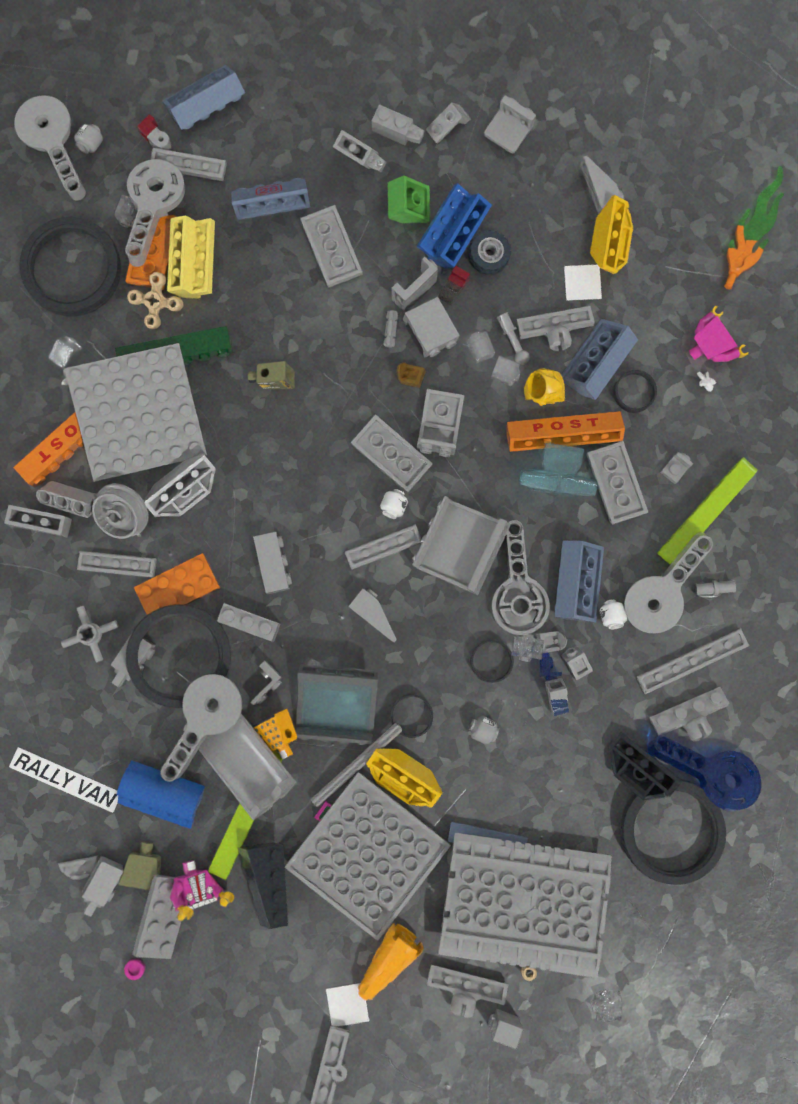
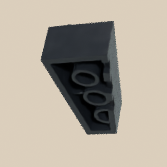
[238,842,288,929]

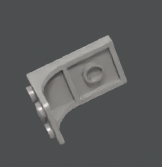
[417,389,464,457]

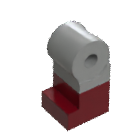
[137,114,172,150]

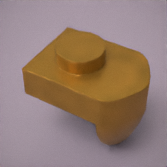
[397,363,426,388]

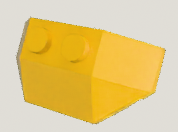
[590,195,633,274]
[366,748,443,807]

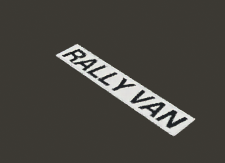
[9,747,118,813]

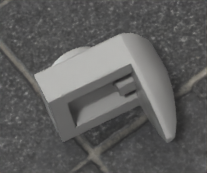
[537,631,568,653]

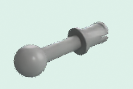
[497,312,530,365]

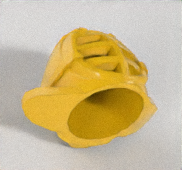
[524,368,565,406]

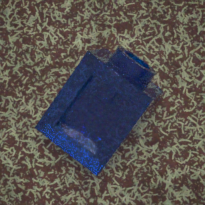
[539,653,562,680]

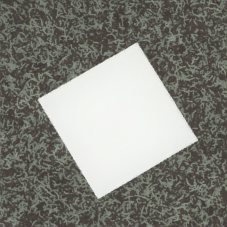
[564,265,602,300]
[326,983,369,1027]

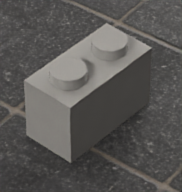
[488,1009,523,1049]

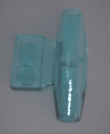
[519,442,597,497]

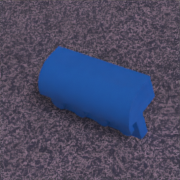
[416,184,492,268]
[117,760,205,829]

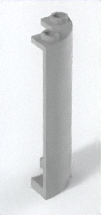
[183,698,296,820]

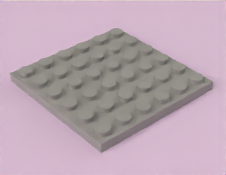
[64,343,207,482]
[285,772,451,941]

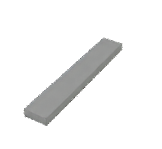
[636,628,749,694]

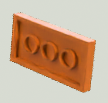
[126,215,177,290]
[134,553,221,615]

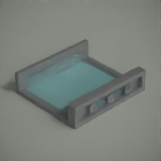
[295,665,378,745]

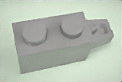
[372,105,424,145]
[333,130,386,172]
[111,635,156,687]
[82,856,123,917]

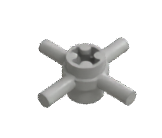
[61,606,119,663]

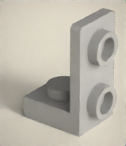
[426,102,471,143]
[251,661,282,705]

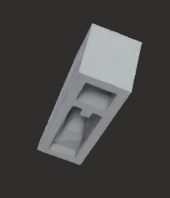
[581,156,624,215]
[348,588,397,643]

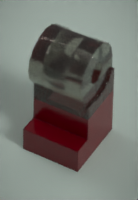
[438,266,470,306]

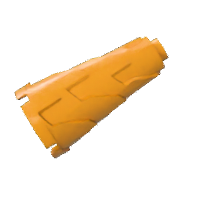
[358,923,424,1000]

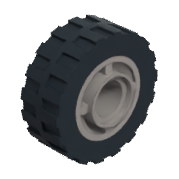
[468,230,511,275]

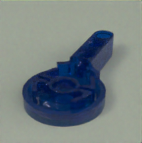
[647,736,762,811]

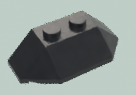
[609,732,682,801]

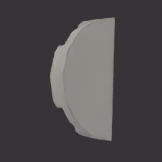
[58,855,99,880]

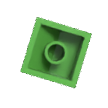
[388,175,430,223]

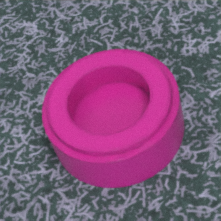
[124,958,145,980]

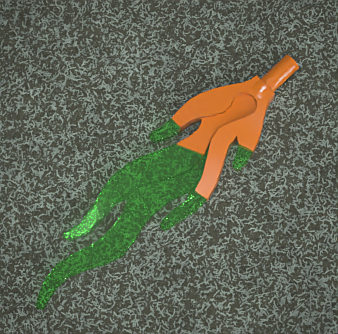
[724,166,784,289]

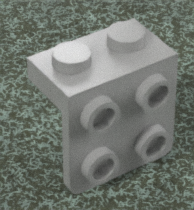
[484,95,536,153]

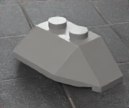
[143,454,216,517]

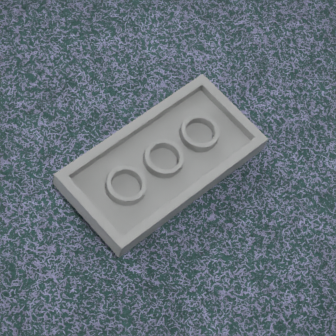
[300,205,363,288]
[351,415,433,493]
[586,441,648,525]
[132,875,181,959]

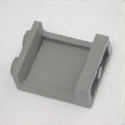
[392,257,438,312]
[403,297,460,358]

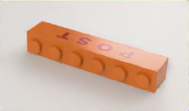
[506,411,625,452]
[13,412,84,487]

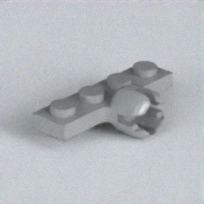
[516,306,595,351]
[649,687,730,741]
[426,965,509,1018]

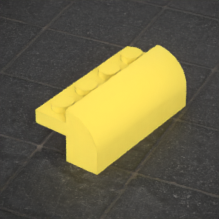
[167,216,215,299]

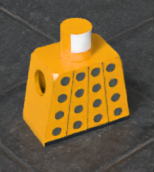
[252,709,297,759]

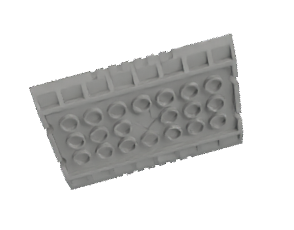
[438,833,611,978]

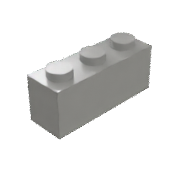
[4,505,72,538]
[253,532,292,594]
[217,603,281,642]

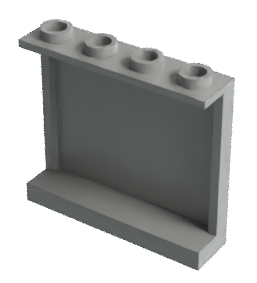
[412,496,510,595]

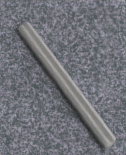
[311,723,403,807]

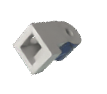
[545,678,569,716]

